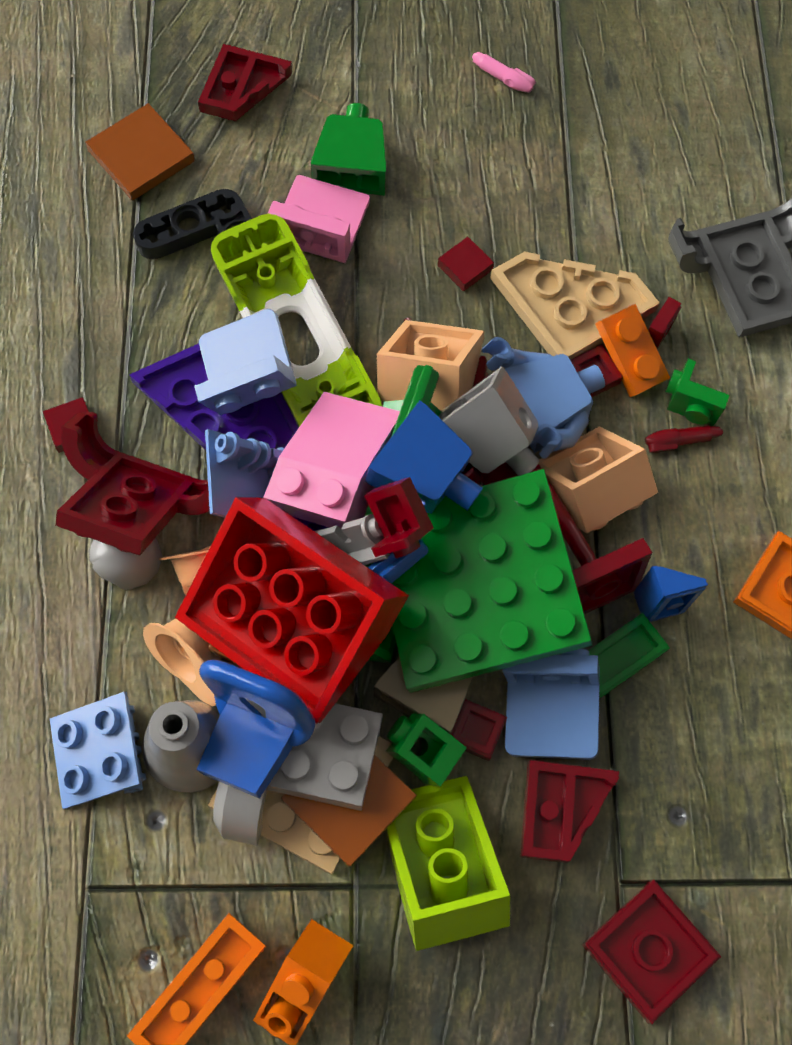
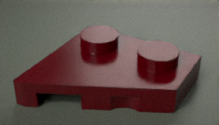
[198,44,293,121]
[520,760,619,863]

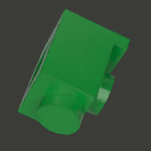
[386,713,467,787]

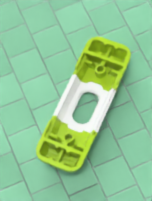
[211,214,382,427]

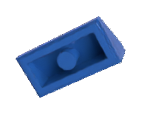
[634,566,708,622]

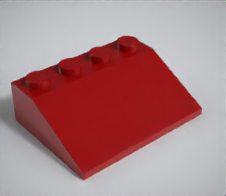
[175,497,409,724]

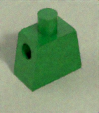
[311,103,386,196]

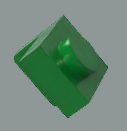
[665,358,730,426]

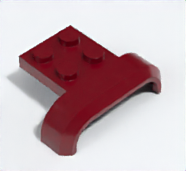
[55,412,210,556]

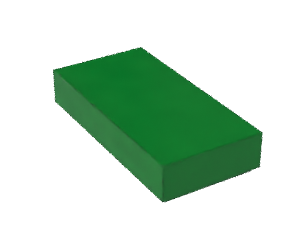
[588,613,670,700]

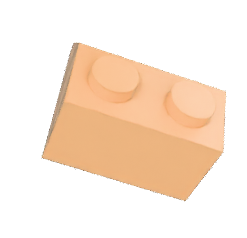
[377,320,484,411]
[539,426,658,533]

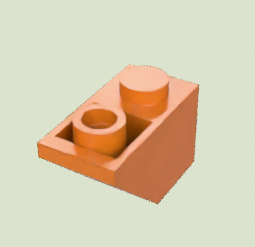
[253,919,353,1045]

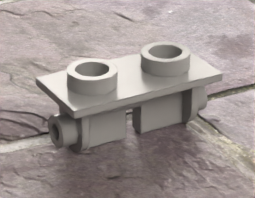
[315,514,390,565]

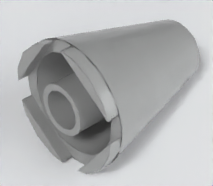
[142,700,220,793]

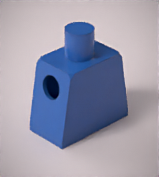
[365,400,483,514]

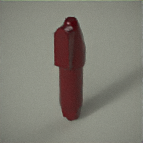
[645,425,723,453]

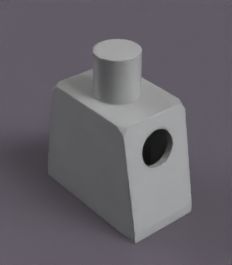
[439,366,539,476]

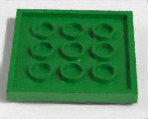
[391,469,593,693]

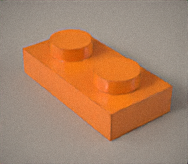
[595,304,670,397]

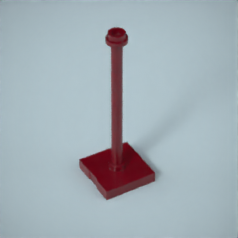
[485,372,653,614]

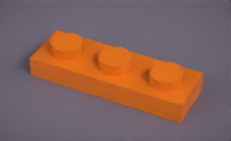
[127,913,267,1045]

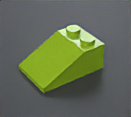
[385,776,510,951]

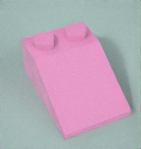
[263,392,400,529]

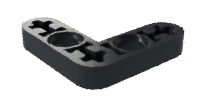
[133,189,252,259]

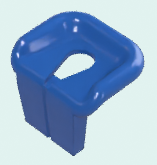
[197,660,315,799]

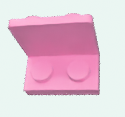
[267,175,370,263]

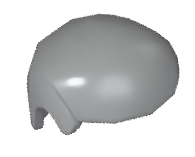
[89,538,163,590]

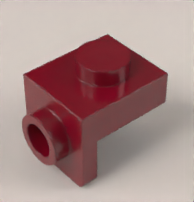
[364,477,434,558]

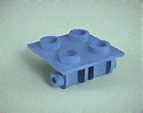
[205,429,285,518]
[50,692,146,809]

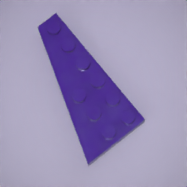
[129,343,330,531]

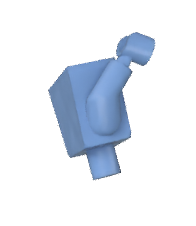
[481,337,605,459]

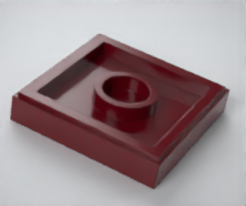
[582,879,721,1024]

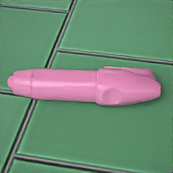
[472,52,536,93]

